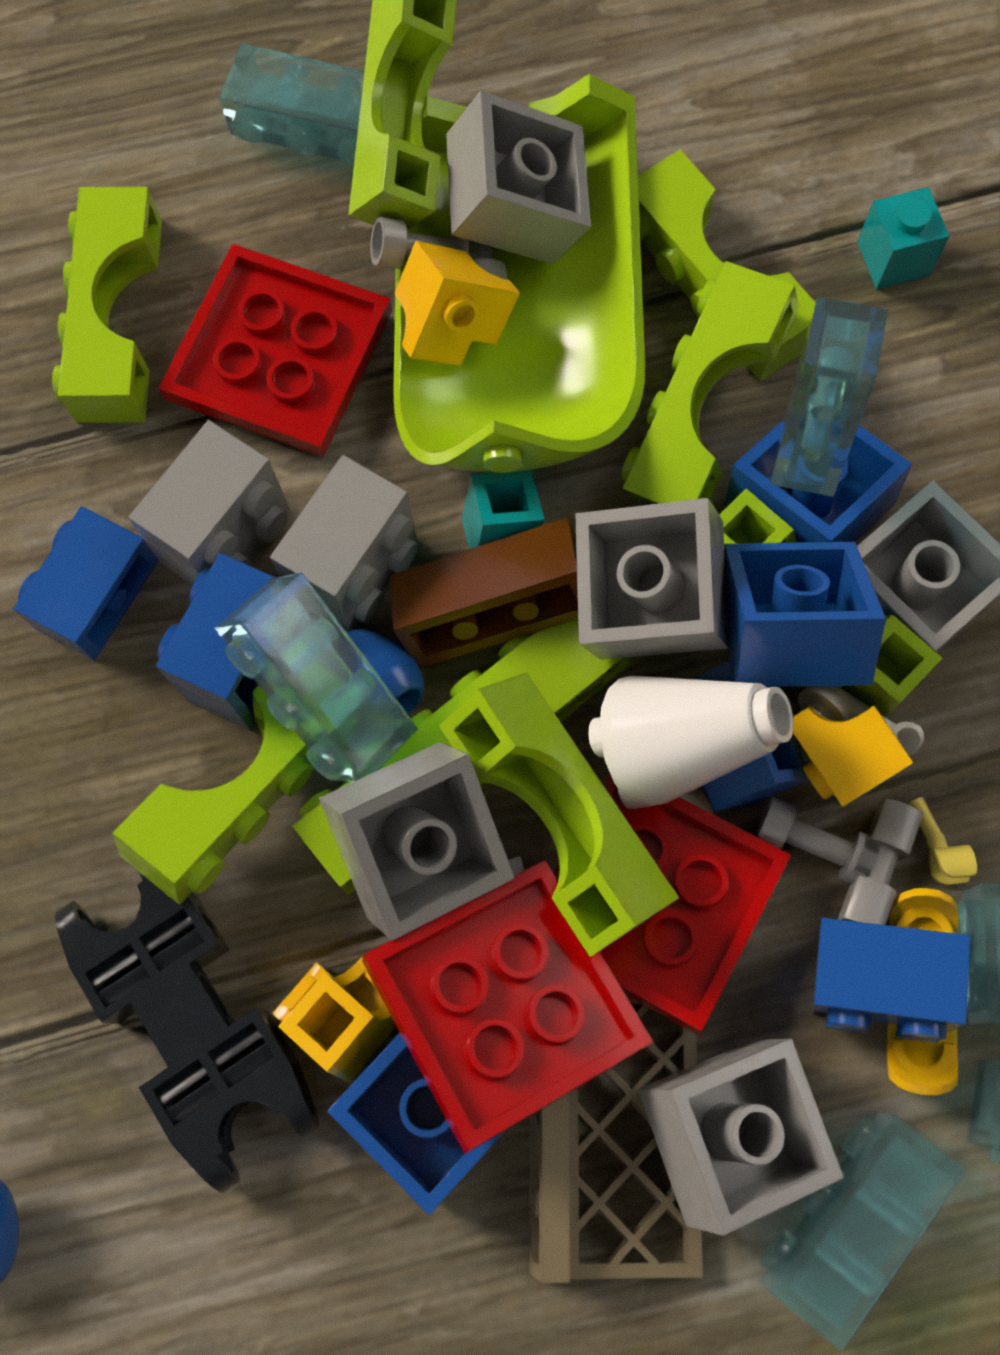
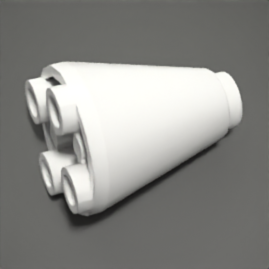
[588,676,793,809]

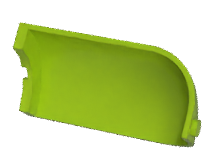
[394,74,645,473]

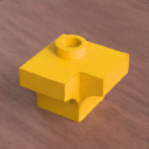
[394,241,520,366]
[793,705,913,807]
[272,957,397,1083]

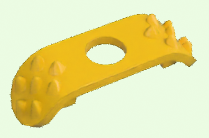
[887,888,959,1096]

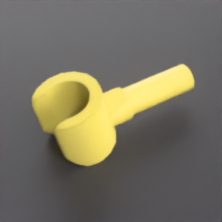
[908,797,977,885]

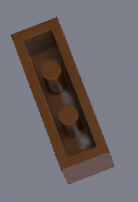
[390,517,578,668]

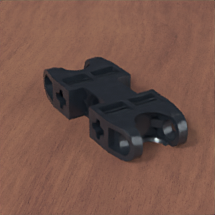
[55,871,319,1193]

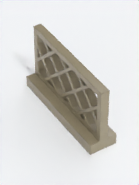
[529,995,703,1283]

